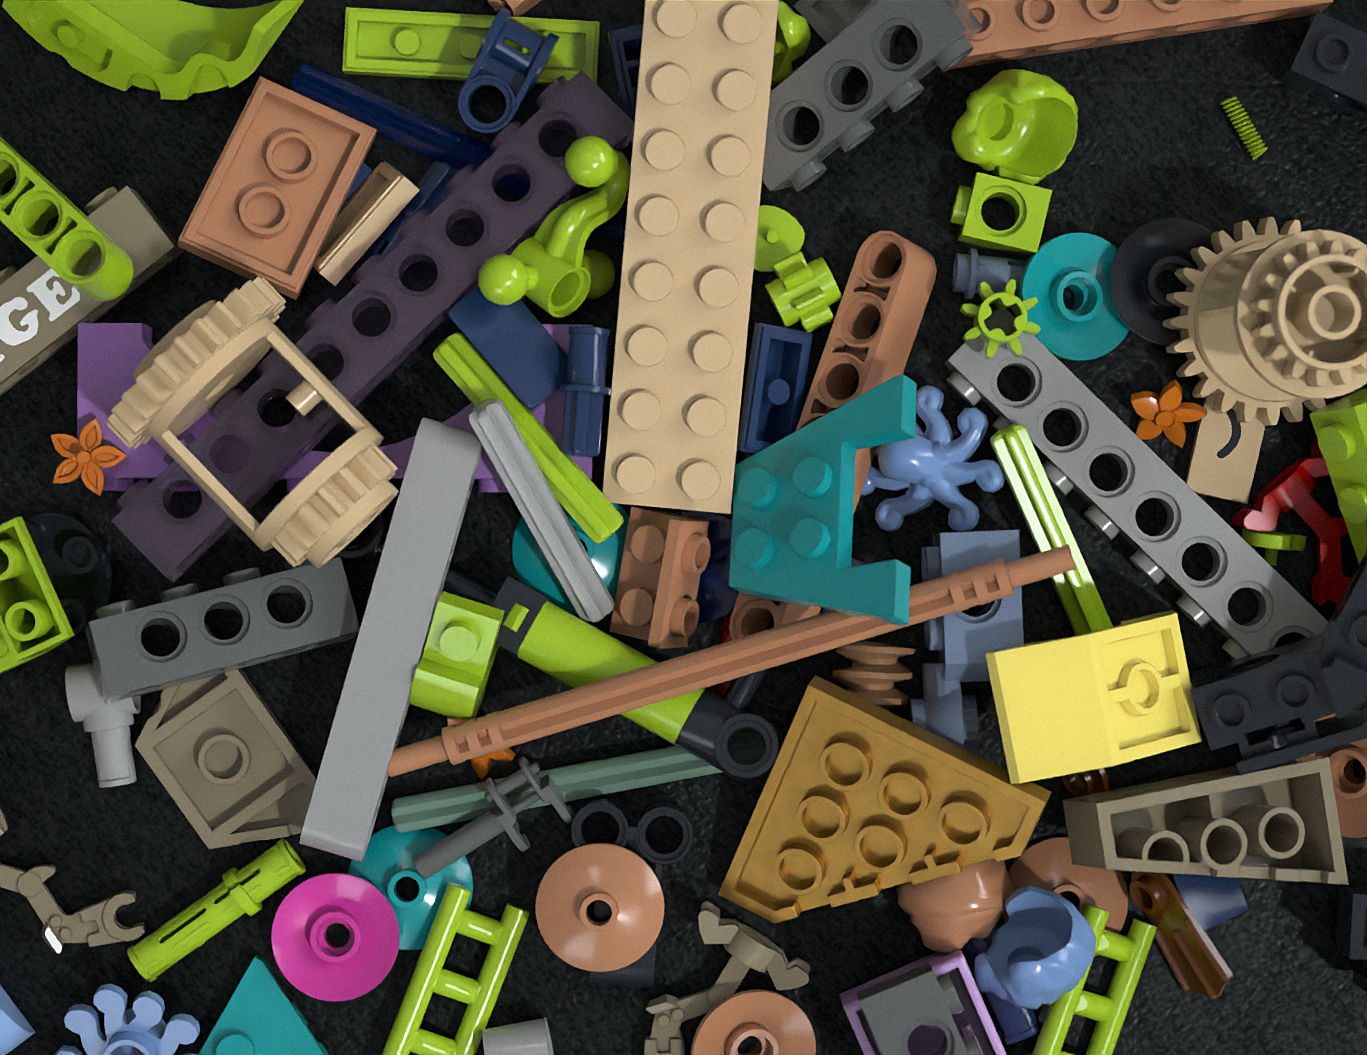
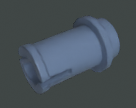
[952,248,1030,299]

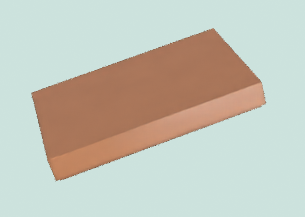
[178,76,377,300]

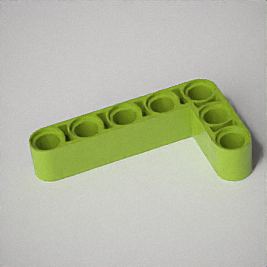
[0,137,134,302]

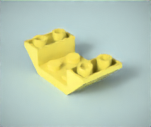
[985,610,1202,784]

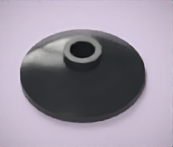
[1109,218,1215,346]

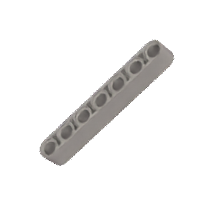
[299,417,484,862]

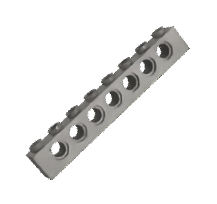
[944,308,1328,720]

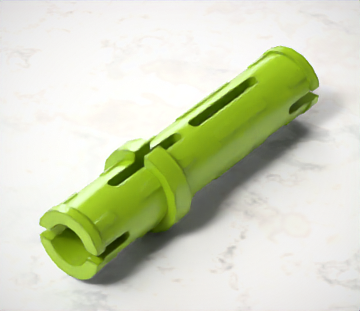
[127,838,306,982]

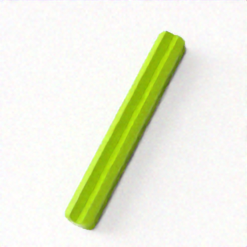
[433,332,624,544]
[990,423,1113,636]

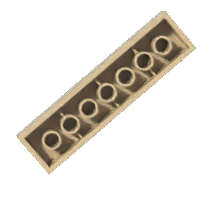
[602,0,779,514]

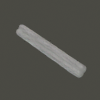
[468,399,614,623]

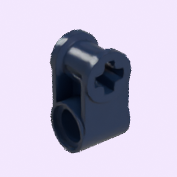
[458,7,560,134]

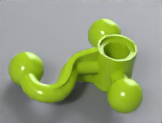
[478,135,631,318]

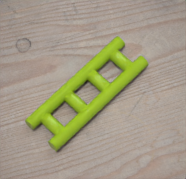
[382,882,530,1055]
[1032,903,1157,1055]

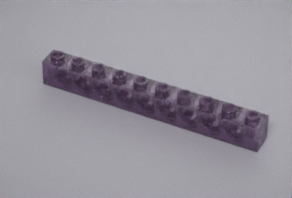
[111,69,635,582]

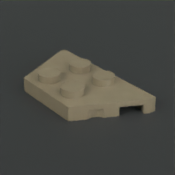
[135,622,318,849]

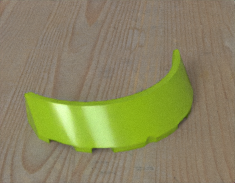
[2,0,304,100]

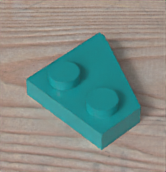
[198,954,329,1055]

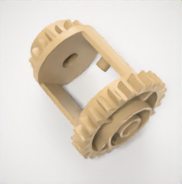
[1163,217,1367,426]
[106,276,398,569]

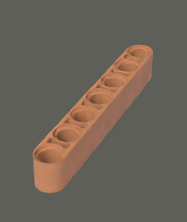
[729,231,937,640]

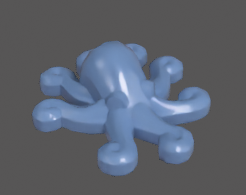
[861,385,1005,532]
[55,984,200,1055]

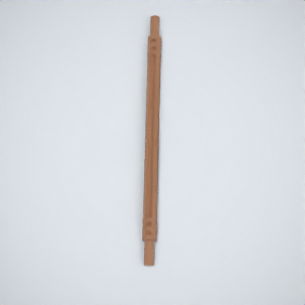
[387,544,1076,777]

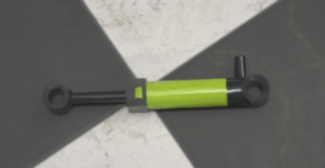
[336,512,779,782]

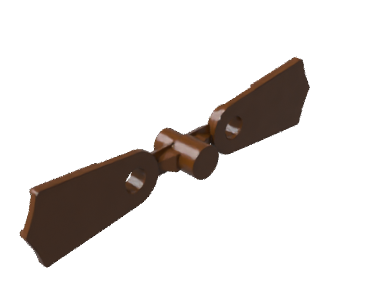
[1061,768,1234,1000]

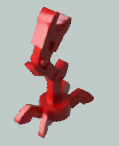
[1230,439,1352,606]

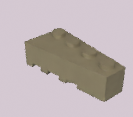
[1063,755,1349,885]

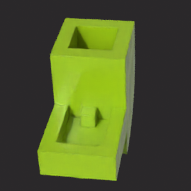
[409,591,505,721]

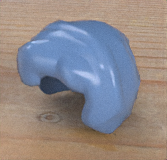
[974,884,1096,1009]

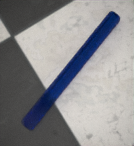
[290,63,627,244]

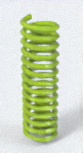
[1220,96,1268,160]

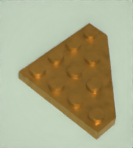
[718,675,1052,923]

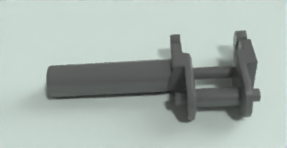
[413,757,575,879]

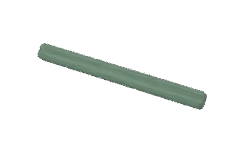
[391,731,765,833]

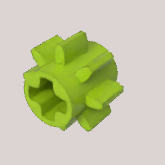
[764,251,842,333]
[960,279,1041,359]

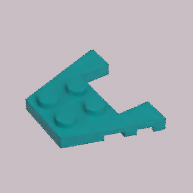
[729,374,917,626]

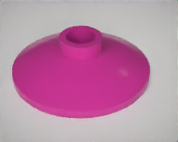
[271,873,400,1002]

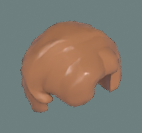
[897,859,1014,953]

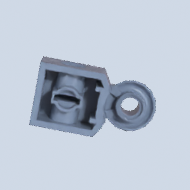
[909,530,1024,755]

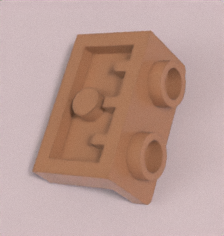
[609,507,711,649]

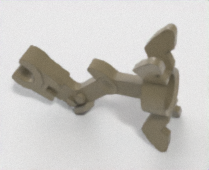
[0,809,146,954]
[644,900,810,1055]

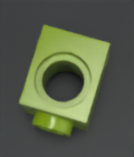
[950,172,1052,258]

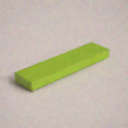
[342,7,600,88]

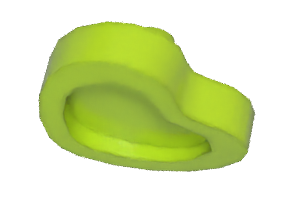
[754,205,805,273]
[1241,528,1307,565]

